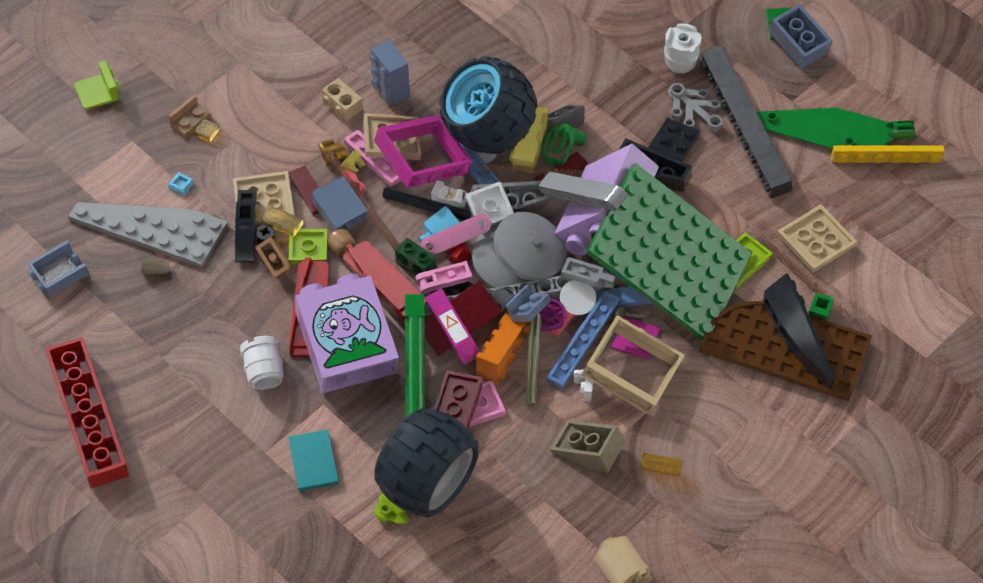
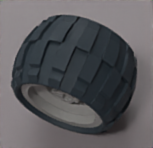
[374,407,479,518]

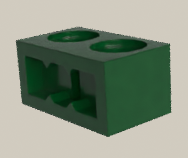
[395,238,437,276]

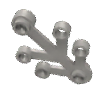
[668,83,723,132]

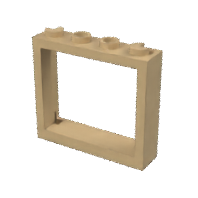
[581,315,685,415]

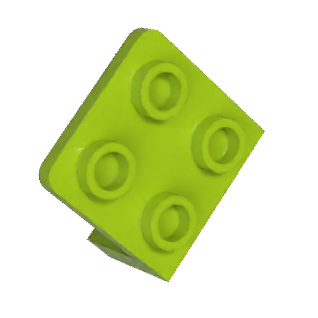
[74,60,120,110]

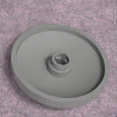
[494,212,567,281]
[472,223,529,288]

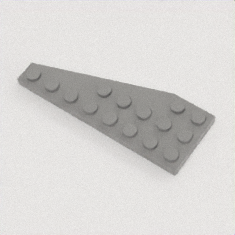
[68,202,228,268]

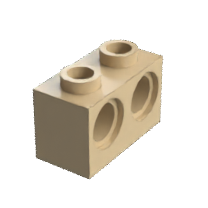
[322,78,363,121]

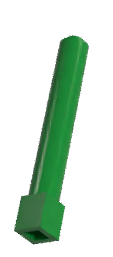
[405,294,425,417]

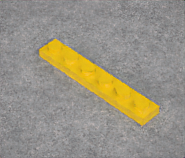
[831,145,945,163]

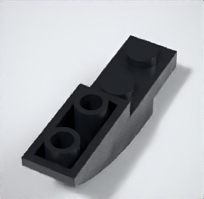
[235,190,257,263]

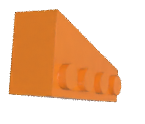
[476,310,530,385]

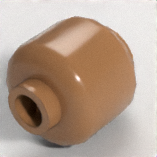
[328,229,356,257]

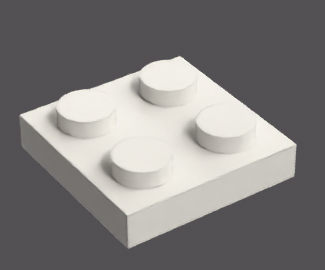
[465,182,514,227]

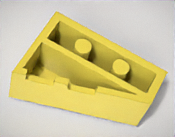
[509,107,548,173]

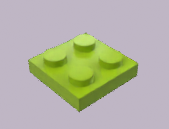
[289,229,328,264]

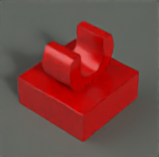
[447,243,472,264]

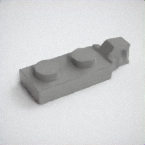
[561,257,616,289]

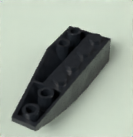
[762,273,836,389]

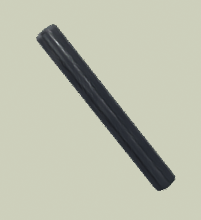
[382,187,471,220]

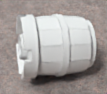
[664,23,701,74]
[240,336,284,390]

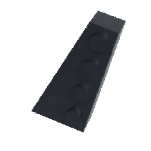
[619,138,692,192]

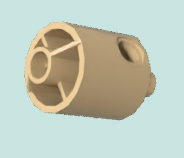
[594,536,652,583]

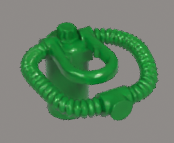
[541,123,587,167]

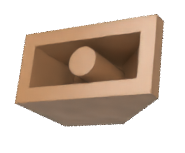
[255,237,291,279]

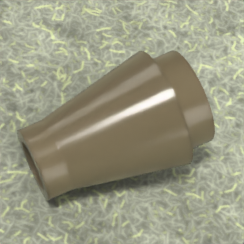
[141,257,169,275]

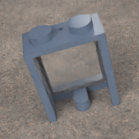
[28,240,90,299]

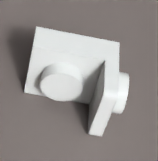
[574,369,593,402]

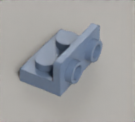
[506,285,551,322]

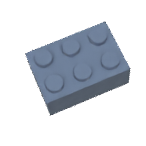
[769,4,833,69]
[370,40,410,107]

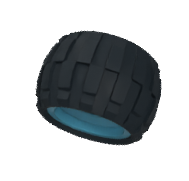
[439,56,538,154]

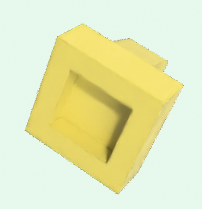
[340,149,365,173]

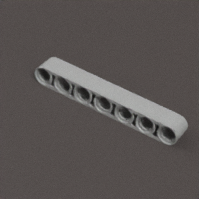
[538,172,628,211]

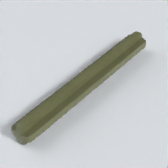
[525,313,541,406]

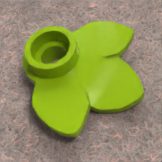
[374,493,409,524]

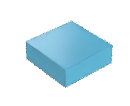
[168,172,194,196]

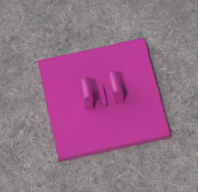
[611,317,660,360]

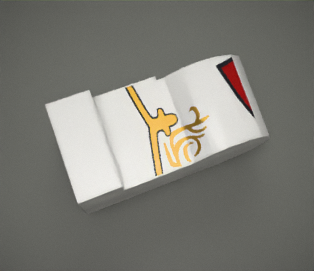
[431,180,467,209]

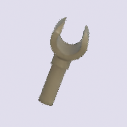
[613,307,641,320]

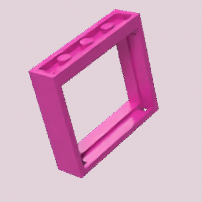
[374,115,473,188]

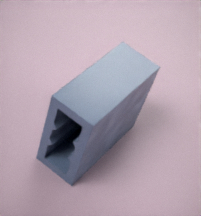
[312,176,368,231]

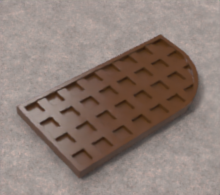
[699,301,872,402]

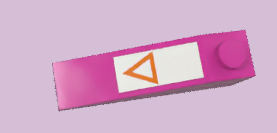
[424,288,480,366]

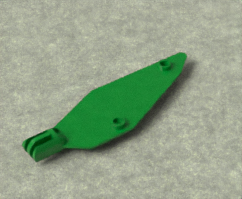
[756,107,916,149]

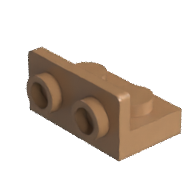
[168,95,211,138]

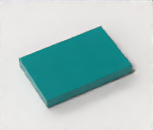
[288,429,339,492]

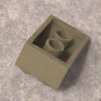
[550,420,625,472]

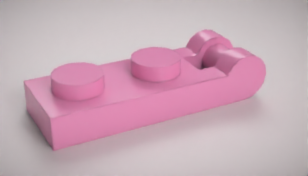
[415,261,472,295]

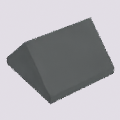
[547,104,585,138]

